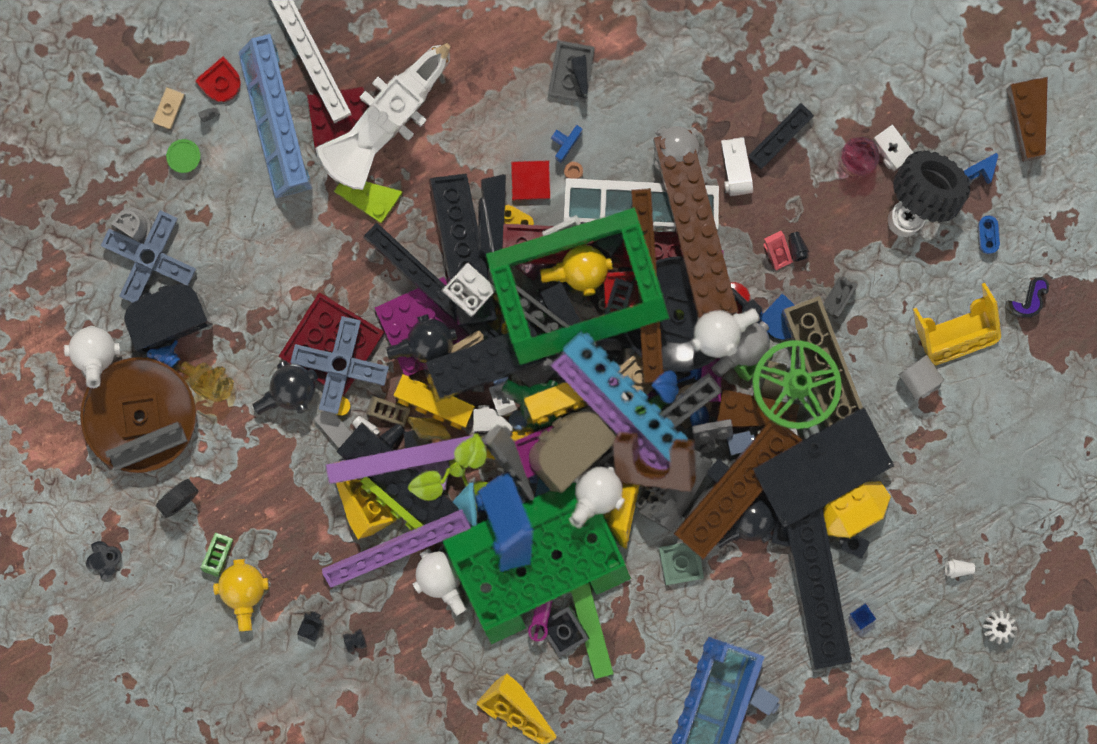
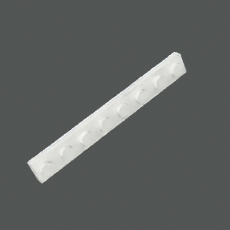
[271,0,351,123]

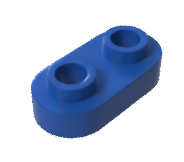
[978,215,1000,254]

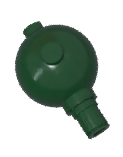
[501,380,568,433]

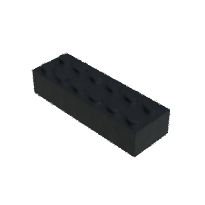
[423,324,547,402]

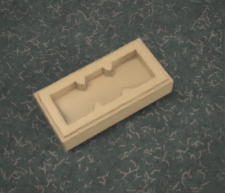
[152,87,185,130]

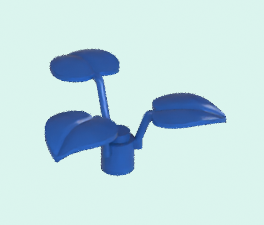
[652,368,709,426]

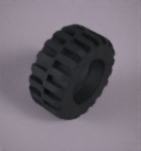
[893,150,971,223]

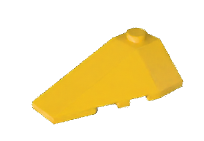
[335,460,397,539]
[476,673,556,744]

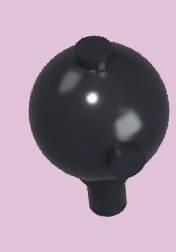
[386,314,457,364]
[252,361,318,415]
[716,496,776,549]

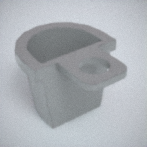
[111,208,151,244]

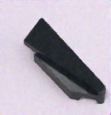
[478,174,506,257]

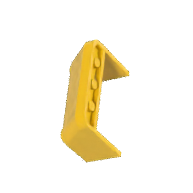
[913,283,1001,365]

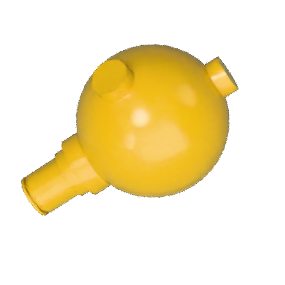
[540,244,613,296]
[213,559,269,631]

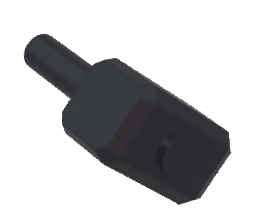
[731,286,762,318]

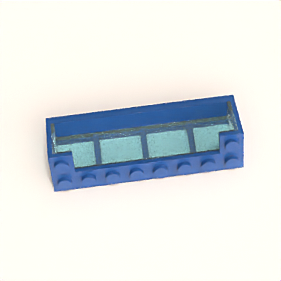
[672,637,765,744]

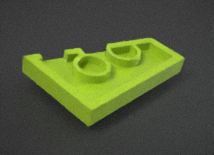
[334,182,403,224]

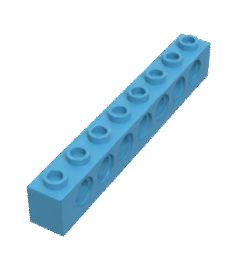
[563,331,688,462]

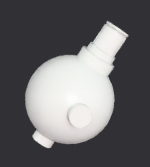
[691,309,759,357]
[64,326,120,388]
[570,467,625,527]
[413,548,467,616]

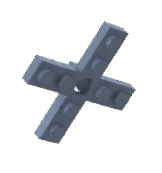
[101,210,196,303]
[291,316,389,414]

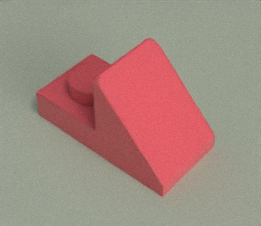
[763,231,793,270]

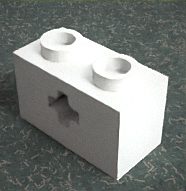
[872,125,913,171]

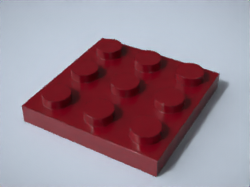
[307,87,367,152]

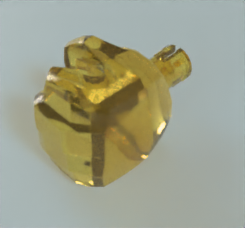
[180,362,234,402]

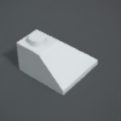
[473,405,513,433]

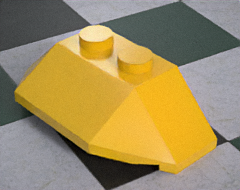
[823,481,891,538]
[603,482,640,548]

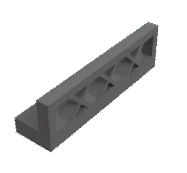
[105,422,188,471]

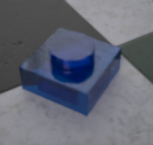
[849,603,876,630]

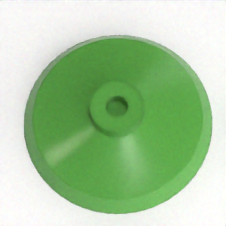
[166,139,200,173]

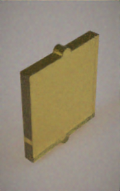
[408,417,451,439]

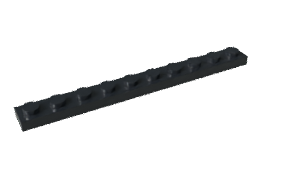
[363,222,501,343]

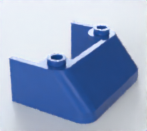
[475,472,533,571]

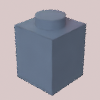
[726,431,755,456]
[749,685,780,715]

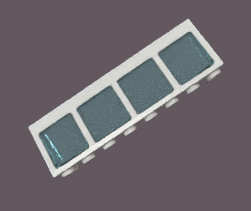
[564,178,719,232]

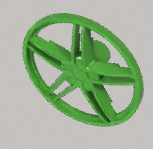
[752,340,841,429]

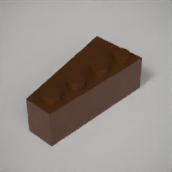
[716,390,799,428]

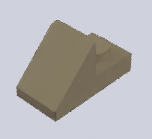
[761,361,787,400]

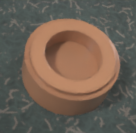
[564,162,583,179]

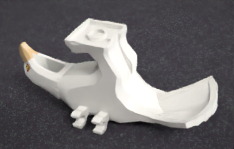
[315,43,451,190]

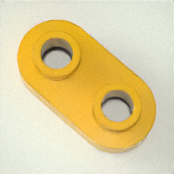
[504,205,534,225]

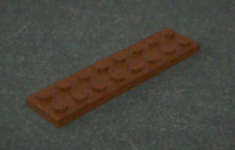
[673,420,802,559]

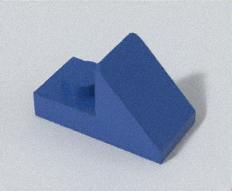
[964,153,998,184]

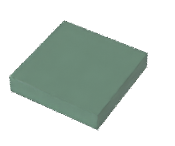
[659,543,704,585]

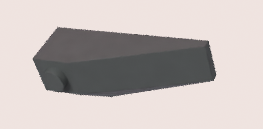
[481,424,534,501]

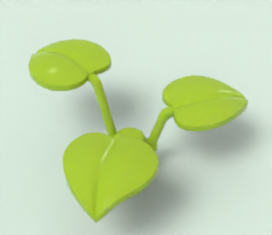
[408,434,488,510]

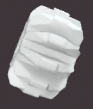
[983,611,1017,644]

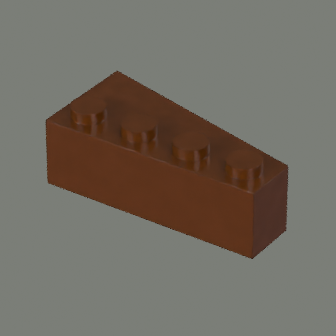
[1006,77,1048,162]

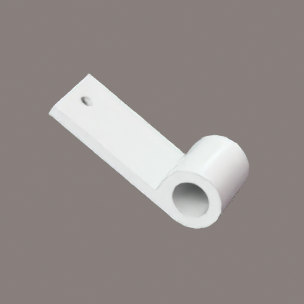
[721,138,753,196]

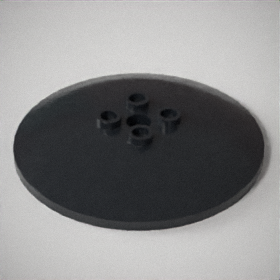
[622,256,737,372]

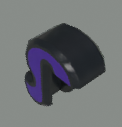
[1006,277,1049,319]

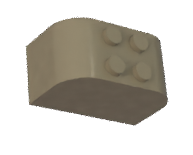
[529,412,616,492]

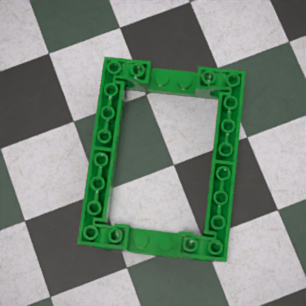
[486,208,669,365]

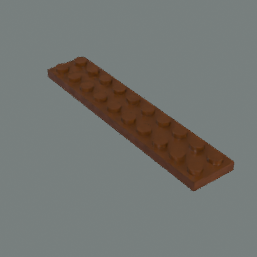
[653,130,738,319]

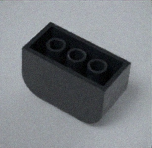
[124,284,213,354]

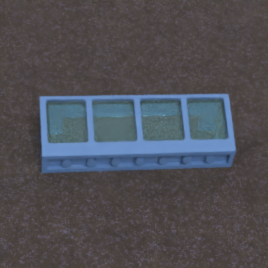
[238,34,312,198]

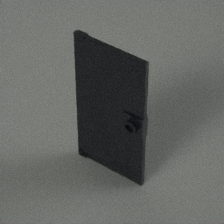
[753,407,894,528]

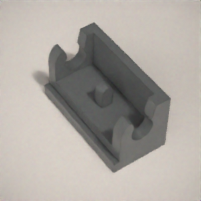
[823,276,858,319]

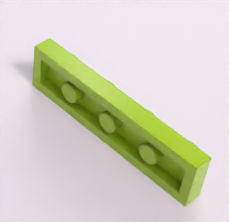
[360,477,424,530]

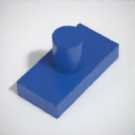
[551,125,583,163]

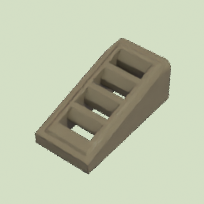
[366,396,410,427]

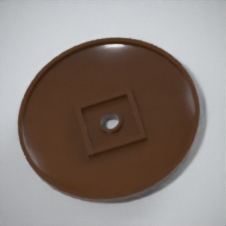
[80,357,197,473]

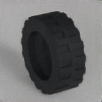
[156,479,199,518]

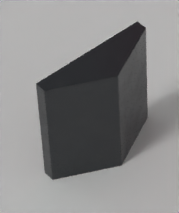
[540,605,590,657]

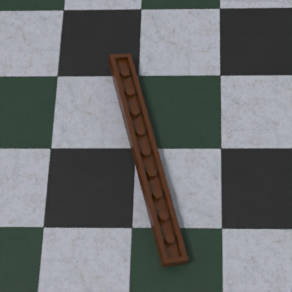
[631,188,663,383]

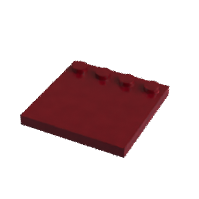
[278,292,384,397]

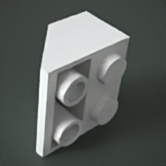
[442,263,496,317]

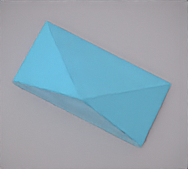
[453,483,477,526]

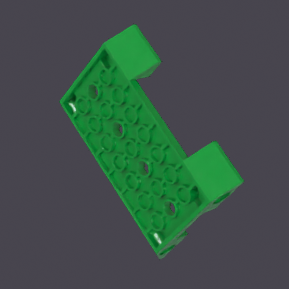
[443,481,631,645]

